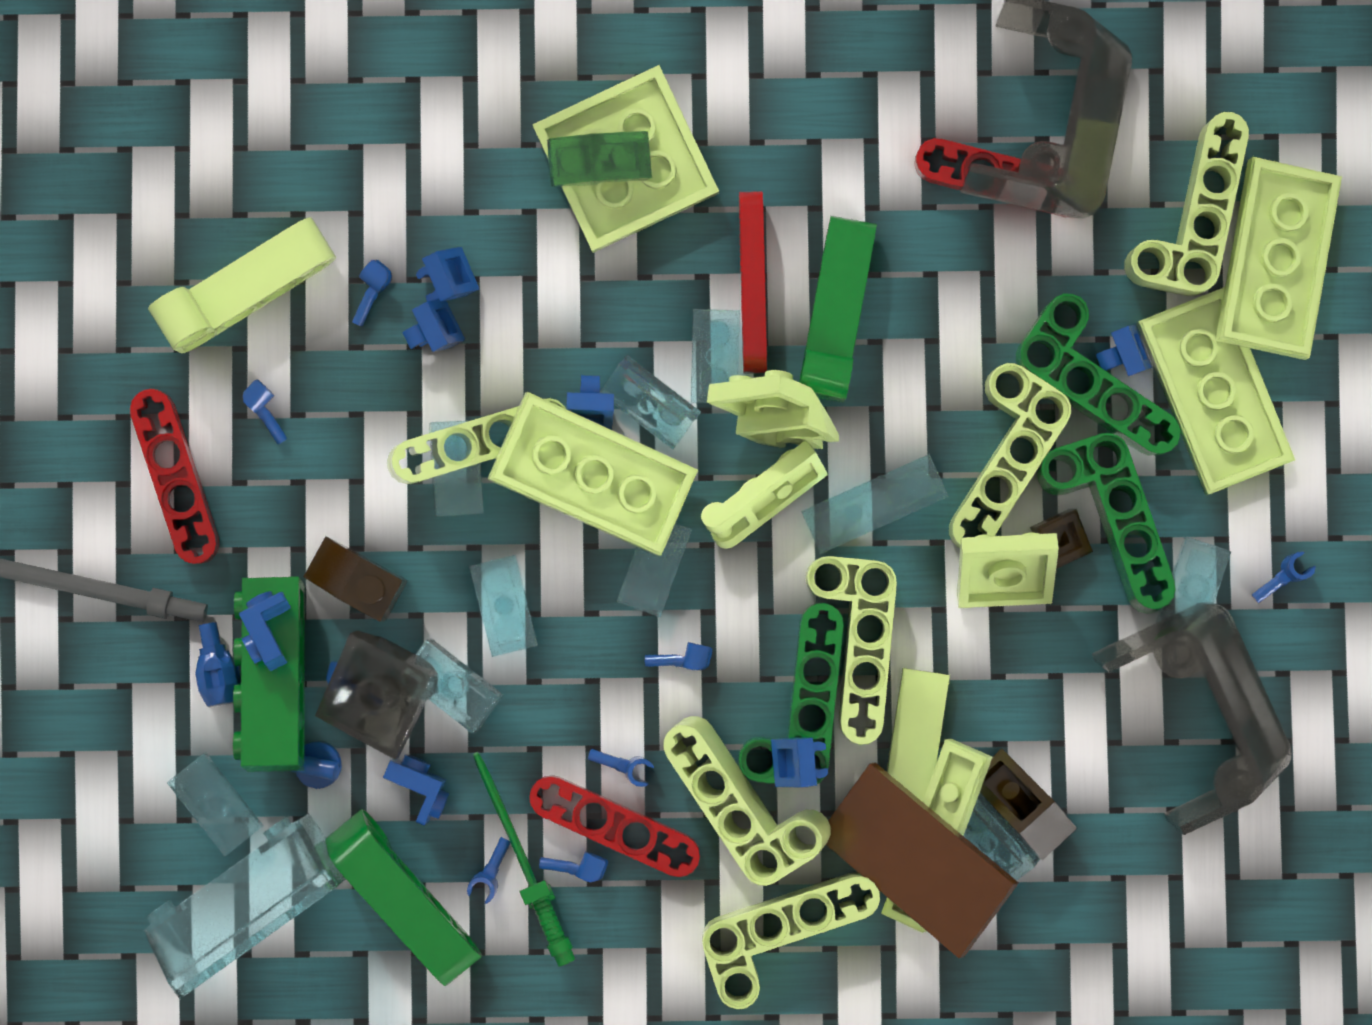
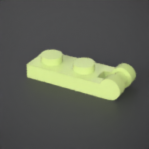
[701,440,828,549]

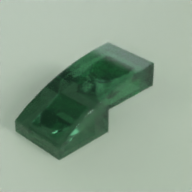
[547,131,652,187]

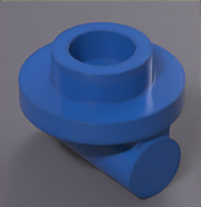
[290,741,342,789]

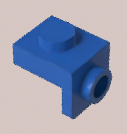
[239,591,291,672]
[383,754,450,826]

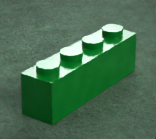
[233,576,305,772]

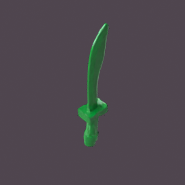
[473,752,575,967]

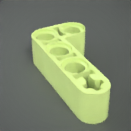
[1124,112,1249,296]
[148,217,336,353]
[949,363,1071,548]
[387,398,566,484]
[805,556,897,745]
[664,716,831,886]
[702,872,880,1009]

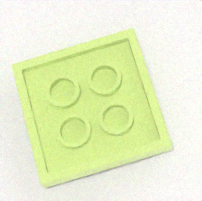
[532,65,719,253]

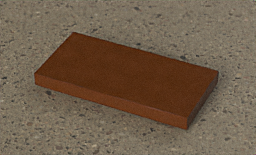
[826,762,1019,958]

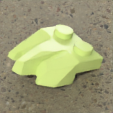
[707,370,839,449]

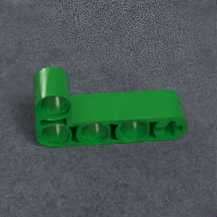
[799,215,877,403]
[1016,294,1180,456]
[1037,433,1176,614]
[738,603,844,787]
[325,809,482,986]

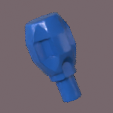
[195,622,241,707]

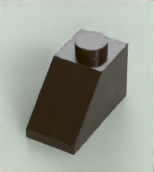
[303,536,408,622]
[980,748,1077,860]

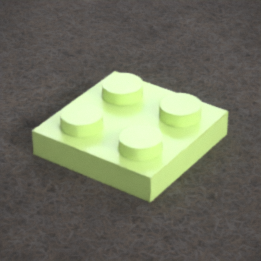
[957,532,1059,608]

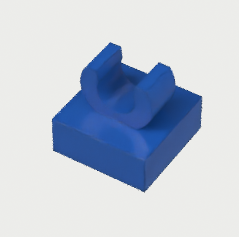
[416,247,479,302]
[402,300,465,352]
[1096,324,1153,377]
[566,375,614,430]
[771,738,828,788]

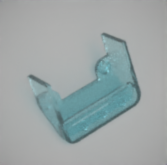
[144,813,346,1000]

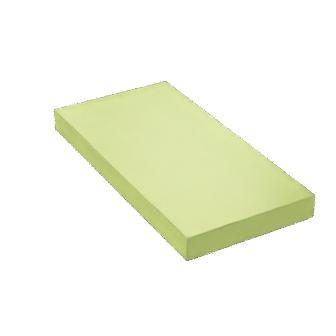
[1215,157,1342,360]
[1136,287,1295,495]
[488,392,698,556]

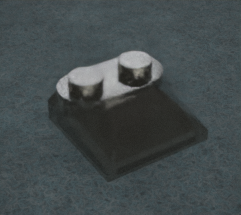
[315,630,438,760]

